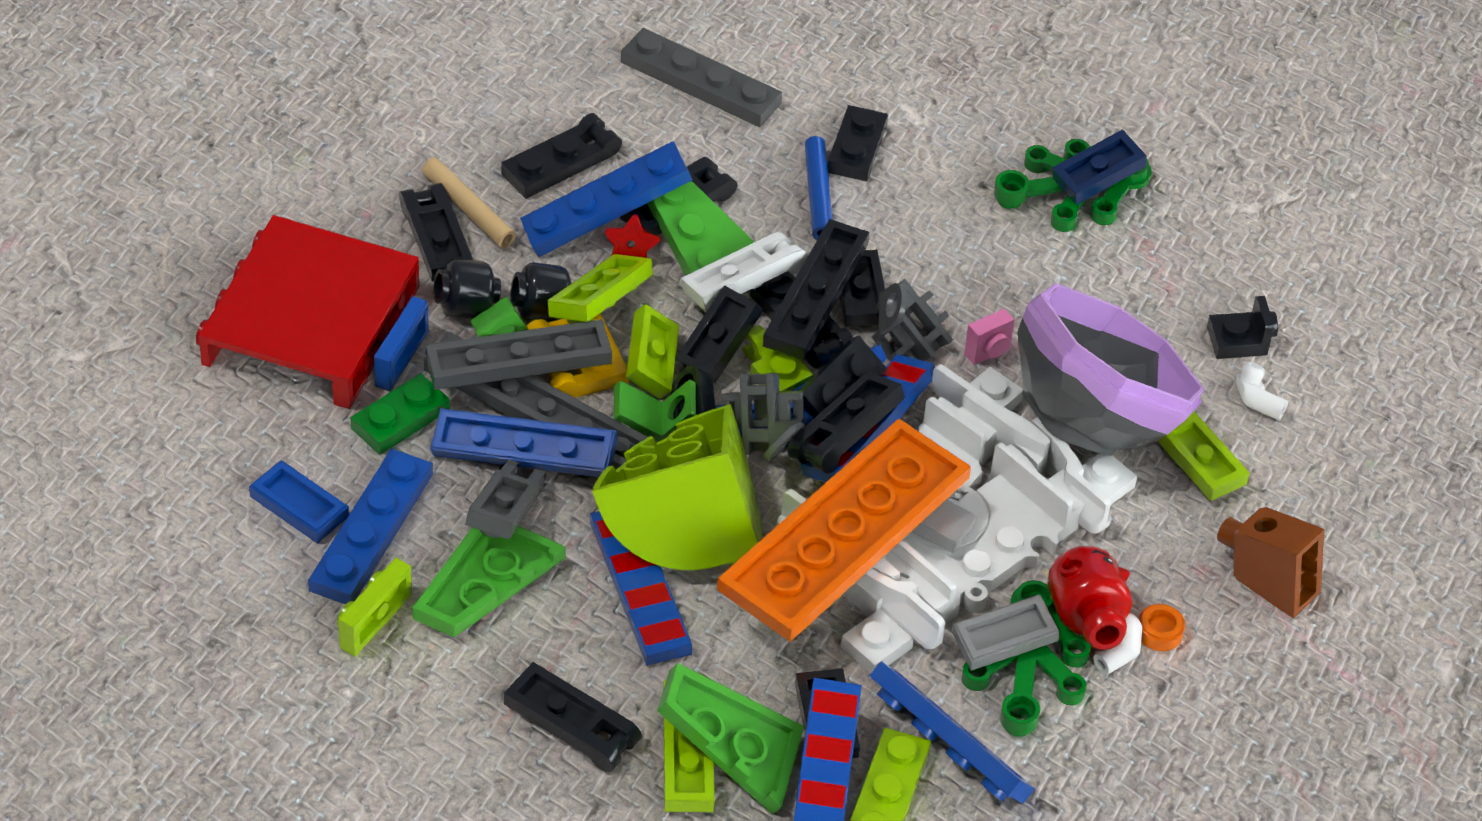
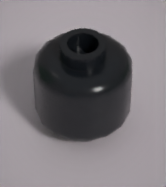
[433,259,501,318]
[510,262,572,322]

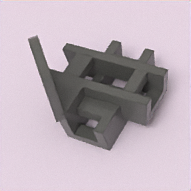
[871,278,953,361]
[722,373,805,461]

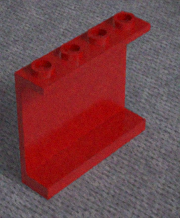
[196,215,420,409]

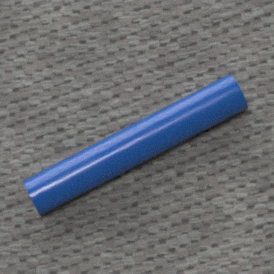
[804,136,832,240]

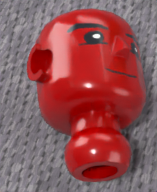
[1047,546,1133,650]

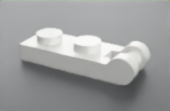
[681,232,808,311]

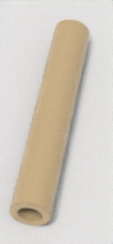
[422,157,516,248]

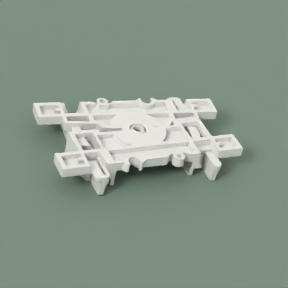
[777,364,1137,674]

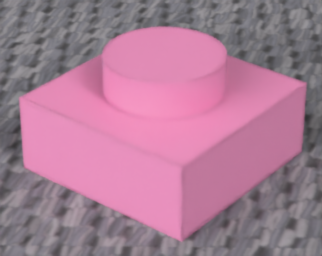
[964,308,1015,365]

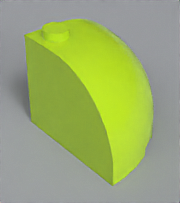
[592,404,762,570]

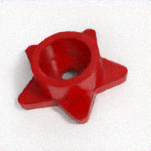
[605,214,660,258]

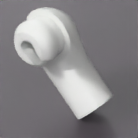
[1235,362,1289,421]
[1093,613,1142,675]

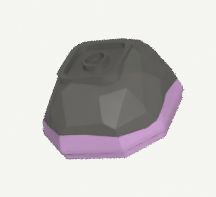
[1017,283,1205,456]

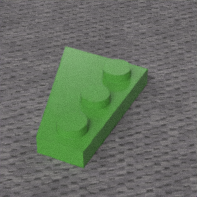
[647,181,754,276]
[412,526,566,637]
[657,663,804,814]

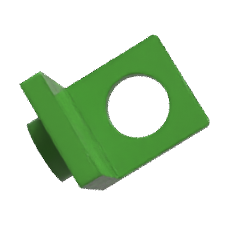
[471,297,529,337]
[614,380,696,442]

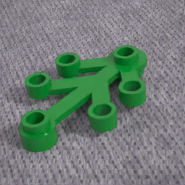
[994,139,1152,232]
[961,580,1091,737]

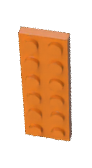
[717,418,971,642]

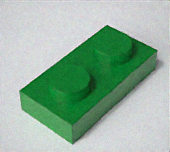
[350,373,450,455]

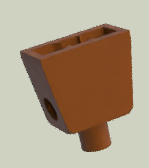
[1217,507,1324,618]

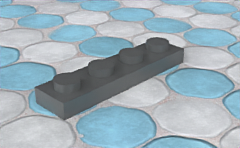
[621,28,782,127]
[426,319,612,390]

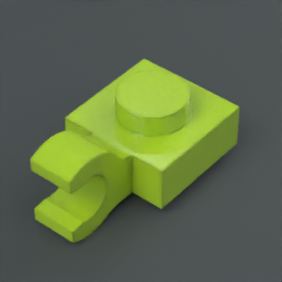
[742,325,813,391]

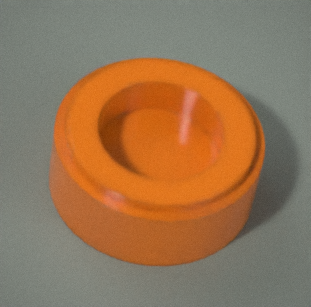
[1139,604,1185,651]

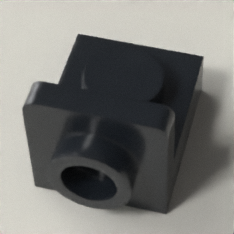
[1207,296,1278,359]

